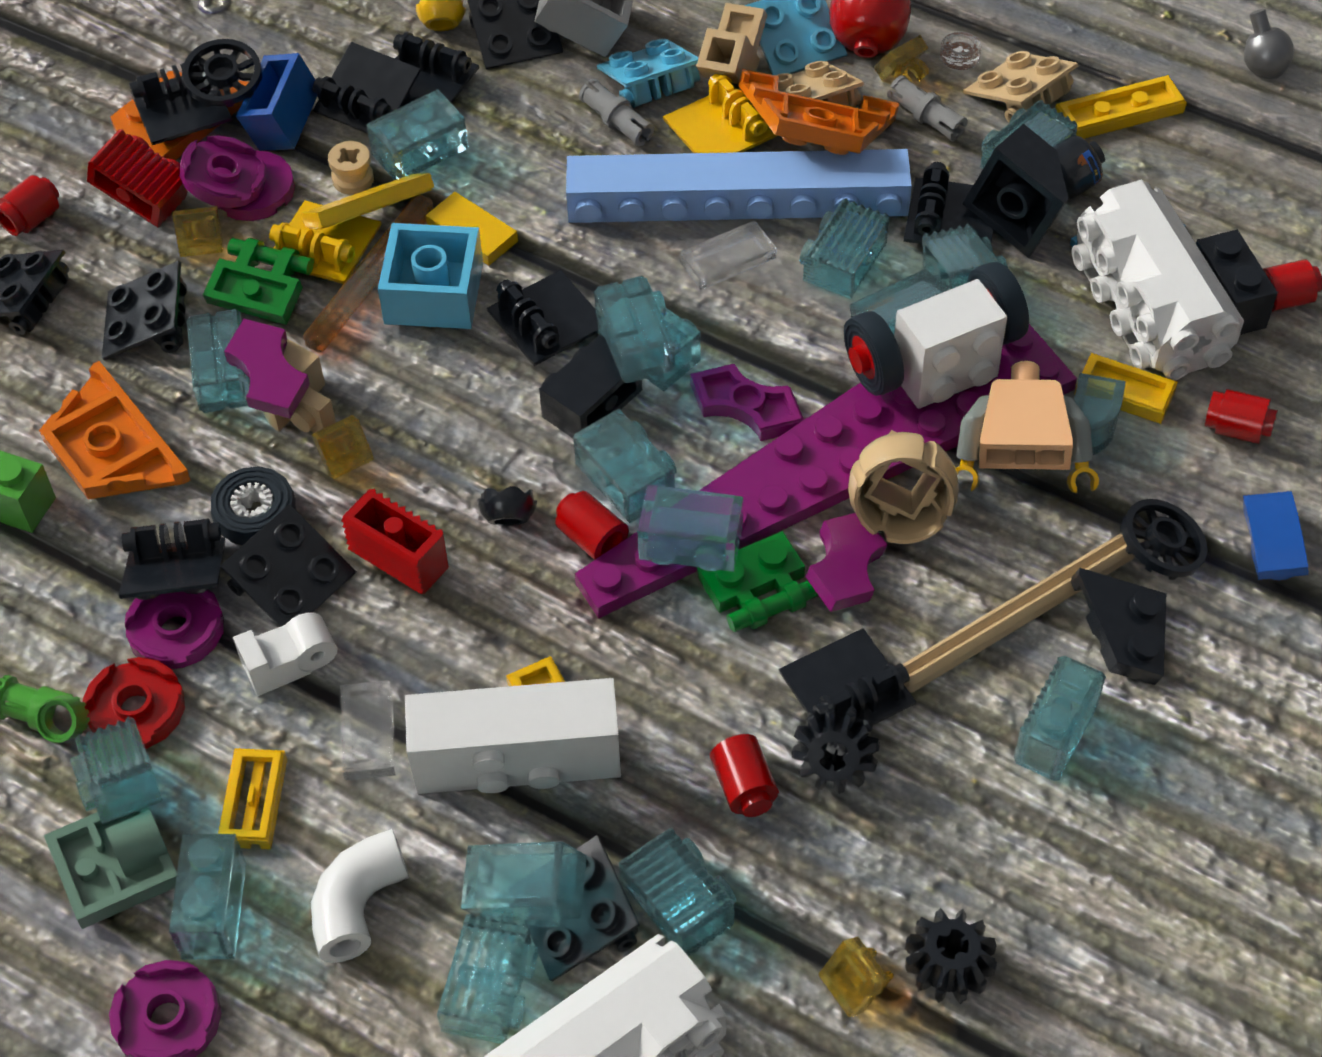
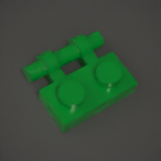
[202,238,314,325]
[697,531,819,632]

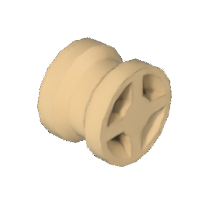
[328,141,374,195]

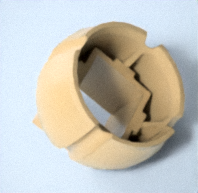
[848,430,959,544]

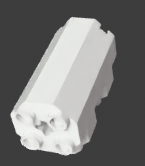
[1072,179,1244,380]
[484,934,726,1057]

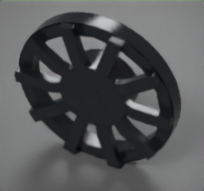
[182,39,263,107]
[1120,499,1208,580]

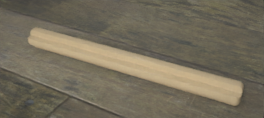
[903,534,1135,693]

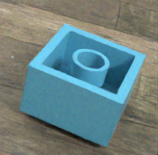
[378,223,483,329]

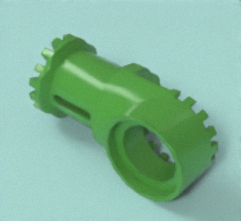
[0,675,90,743]

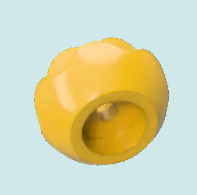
[416,0,466,31]

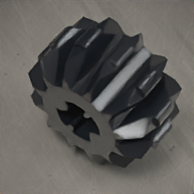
[792,703,880,794]
[905,907,997,1004]

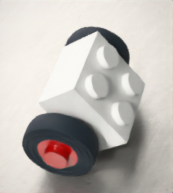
[844,262,1029,409]

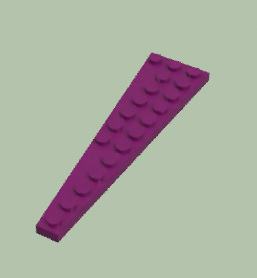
[575,324,1077,619]

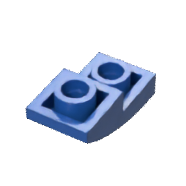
[1243,491,1309,580]

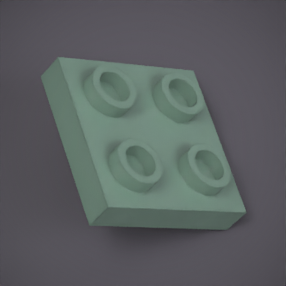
[44,792,182,929]

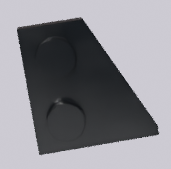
[1071,568,1167,685]

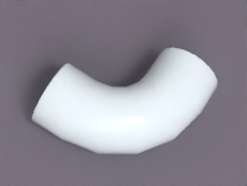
[311,829,409,963]

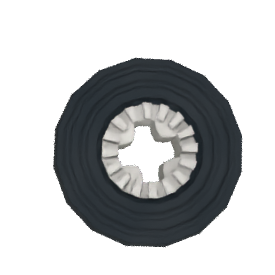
[211,466,296,545]

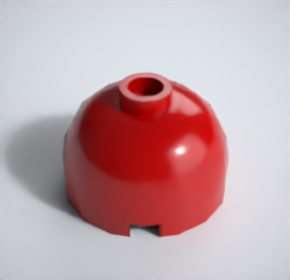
[829,0,912,58]

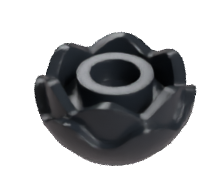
[477,486,537,526]

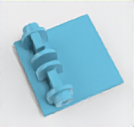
[745,0,848,75]
[597,39,700,108]

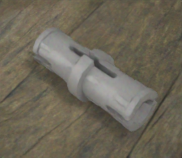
[887,75,968,141]
[579,79,655,147]

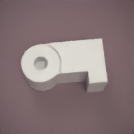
[233,613,338,697]

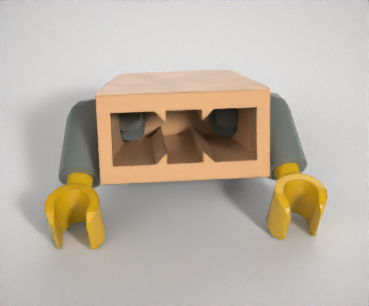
[956,361,1099,493]

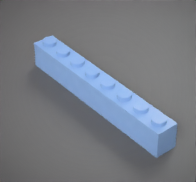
[566,149,912,223]

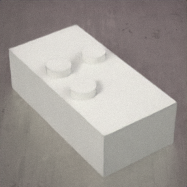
[405,678,621,794]

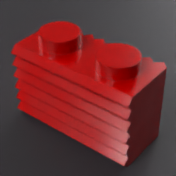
[87,129,188,228]
[341,489,449,594]

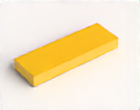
[1054,75,1187,139]
[301,173,434,229]

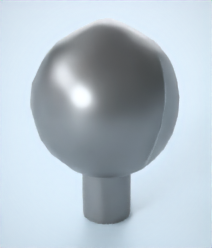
[1244,9,1294,79]

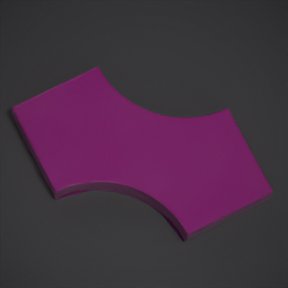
[224,318,310,419]
[690,364,804,441]
[805,513,887,612]

